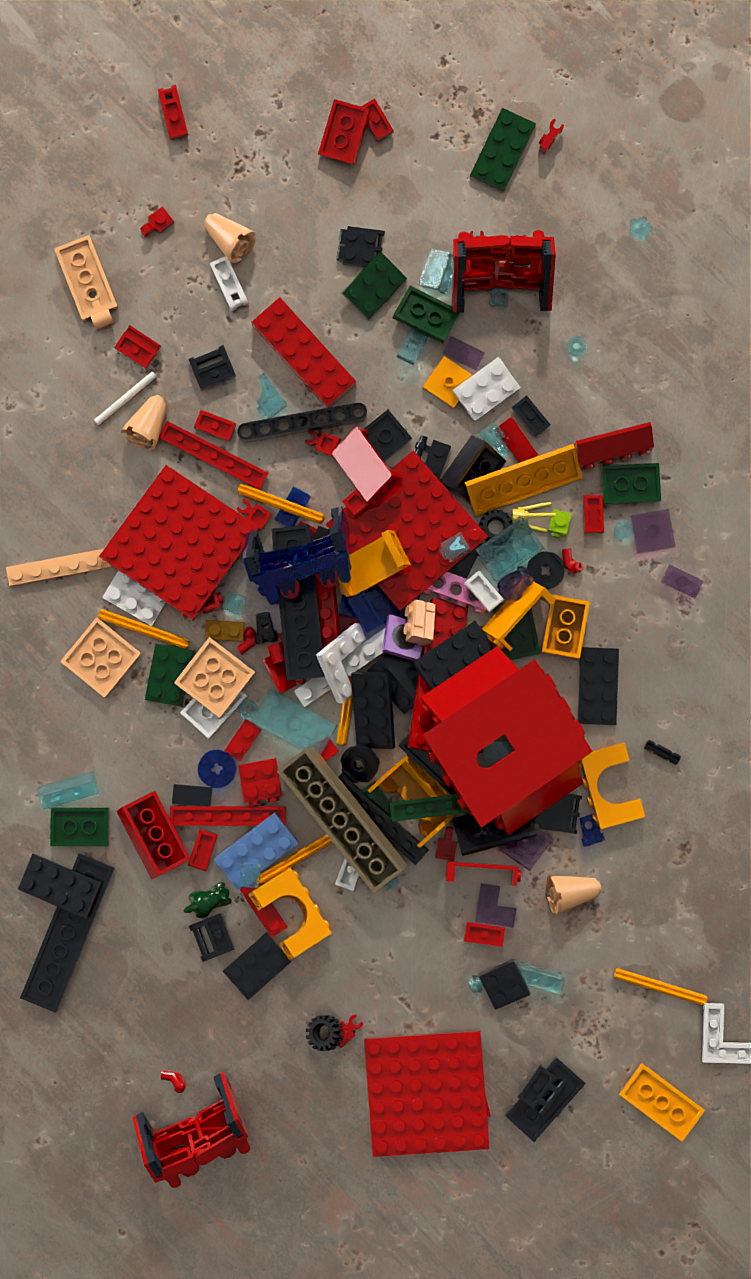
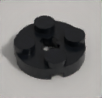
[526,551,565,589]
[340,744,380,783]

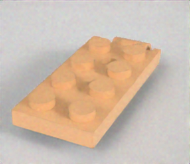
[54,235,119,330]

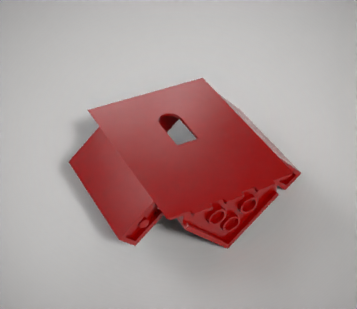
[421,646,593,835]

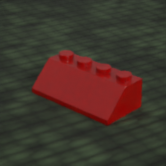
[574,422,654,470]
[116,791,190,880]

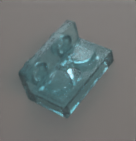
[419,249,453,294]

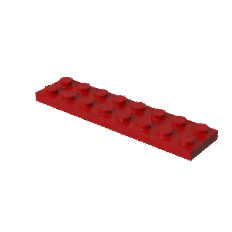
[407,598,469,752]

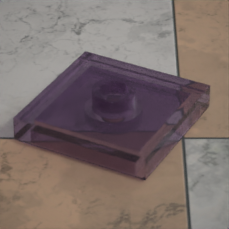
[630,509,676,553]

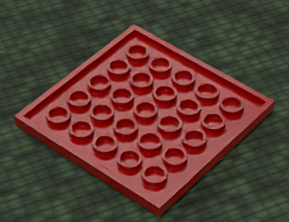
[326,451,488,612]
[99,465,260,621]
[364,1030,490,1157]

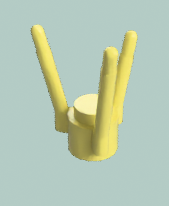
[513,502,556,533]

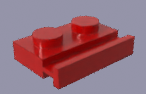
[114,325,161,369]

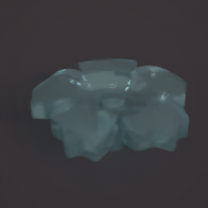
[629,216,652,239]

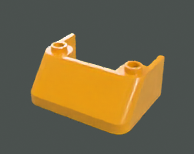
[368,754,456,848]

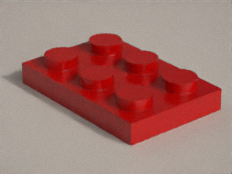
[318,99,371,165]

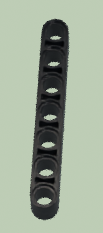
[237,403,367,443]

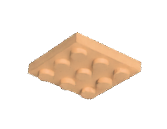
[60,617,142,698]
[174,637,256,718]

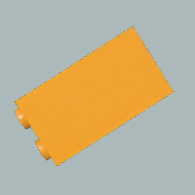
[330,530,411,597]
[481,578,556,651]

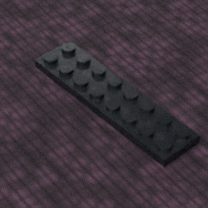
[271,524,325,681]
[20,853,115,1013]

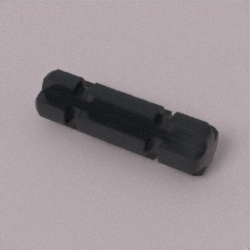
[644,740,681,765]

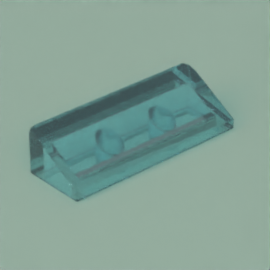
[38,771,99,809]

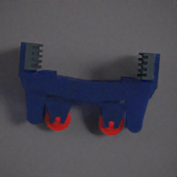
[242,506,351,603]

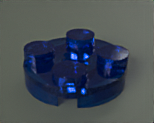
[198,750,236,788]

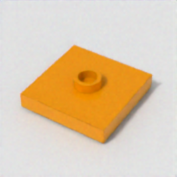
[422,356,472,409]

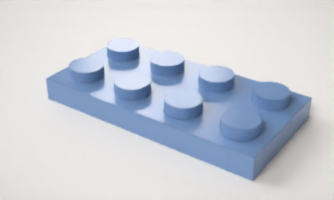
[213,812,299,890]

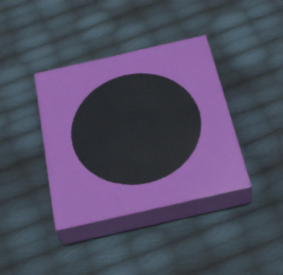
[382,614,422,661]

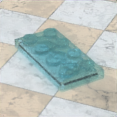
[251,689,337,755]

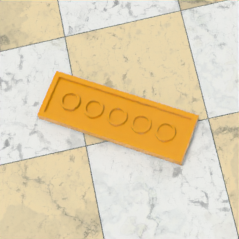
[465,444,582,516]

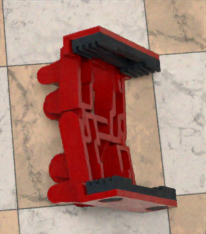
[452,230,556,313]
[132,1072,250,1188]

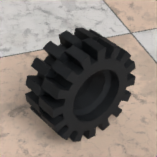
[479,509,513,545]
[306,1015,344,1051]

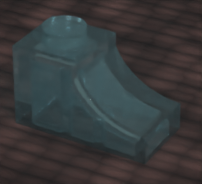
[256,373,287,419]

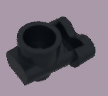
[255,612,278,644]

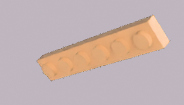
[6,549,112,587]

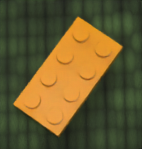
[619,1062,705,1142]

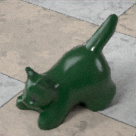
[183,882,232,919]

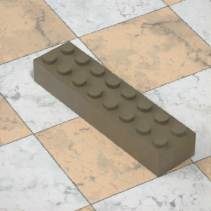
[277,744,408,893]

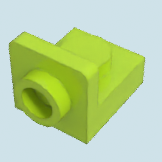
[547,509,572,539]

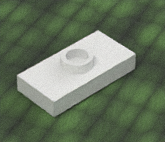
[464,571,504,612]

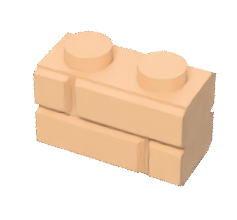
[404,600,435,646]

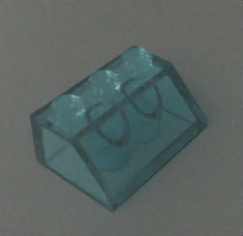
[475,517,545,581]

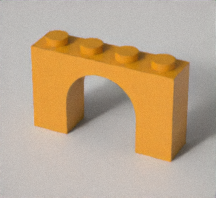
[577,742,646,829]
[248,867,331,960]

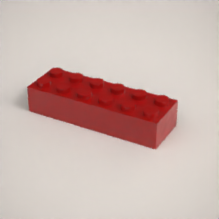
[251,297,356,408]

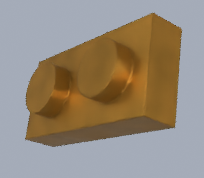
[205,620,245,642]

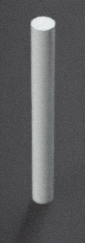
[94,372,157,425]

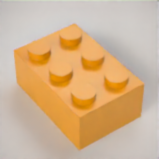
[540,595,590,660]

